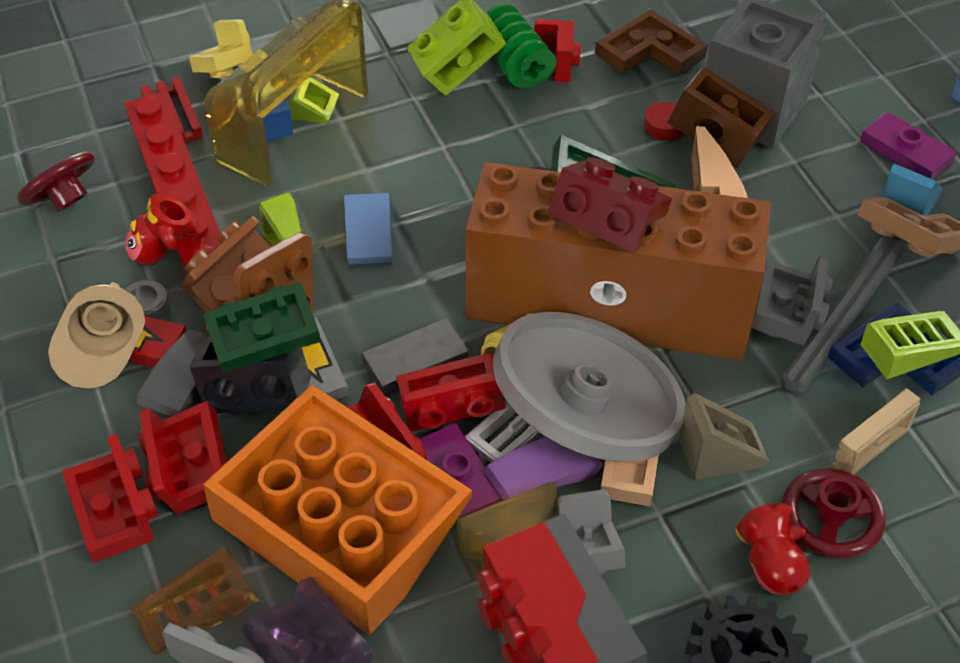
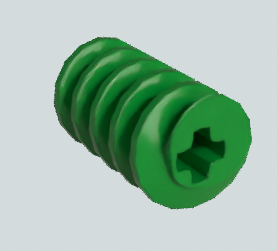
[487,3,557,89]

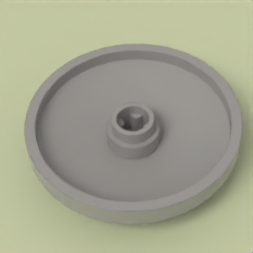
[493,312,686,462]

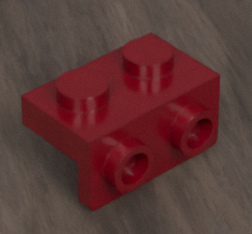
[548,157,673,252]

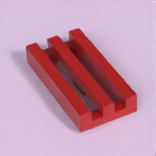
[140,77,203,143]

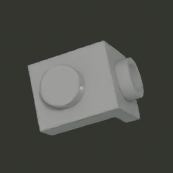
[557,490,626,574]

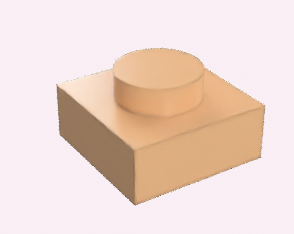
[600,455,658,506]

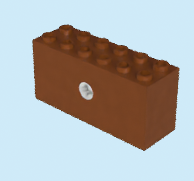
[466,162,771,361]

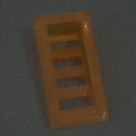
[131,547,259,655]

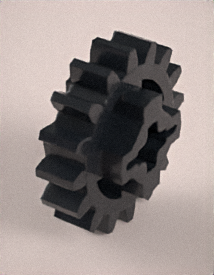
[685,594,812,663]

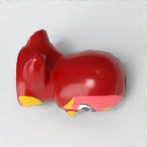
[125,194,197,266]
[735,503,811,596]

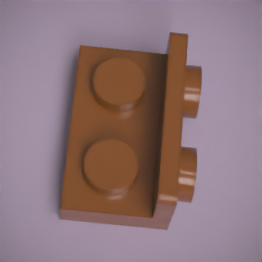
[181,215,271,312]

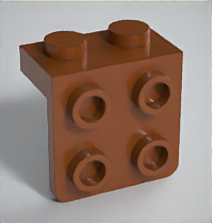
[205,232,314,330]

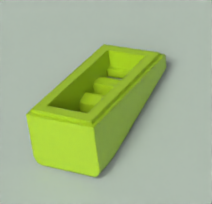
[259,193,302,247]
[860,311,960,379]

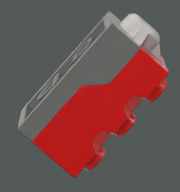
[477,514,647,663]

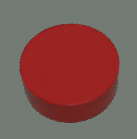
[644,102,683,140]

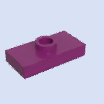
[860,111,957,180]
[420,423,505,527]

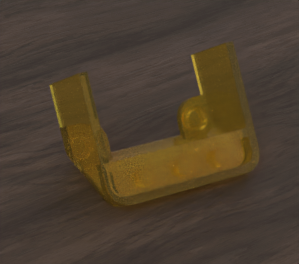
[205,0,368,187]

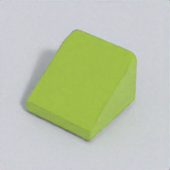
[287,74,339,124]

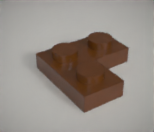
[595,9,708,75]

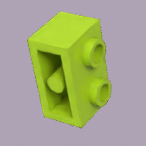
[407,0,507,96]

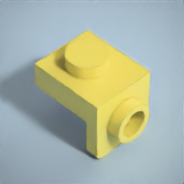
[189,19,254,78]

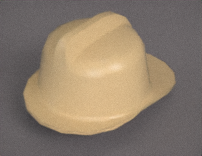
[48,282,145,389]

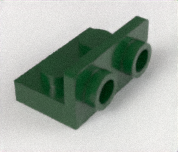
[203,282,321,373]

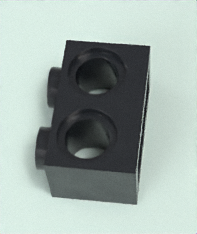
[189,337,311,414]

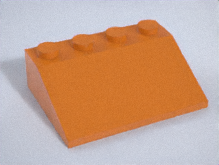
[203,385,472,636]

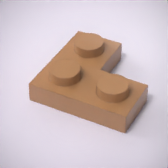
[857,197,960,257]

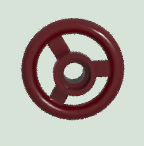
[17,151,95,212]
[782,468,886,559]

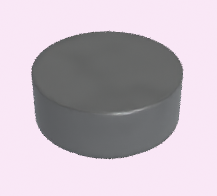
[124,280,169,320]

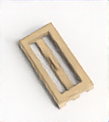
[831,388,920,474]

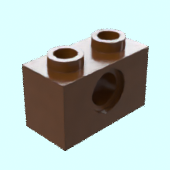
[667,66,775,168]

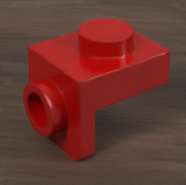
[534,19,581,83]

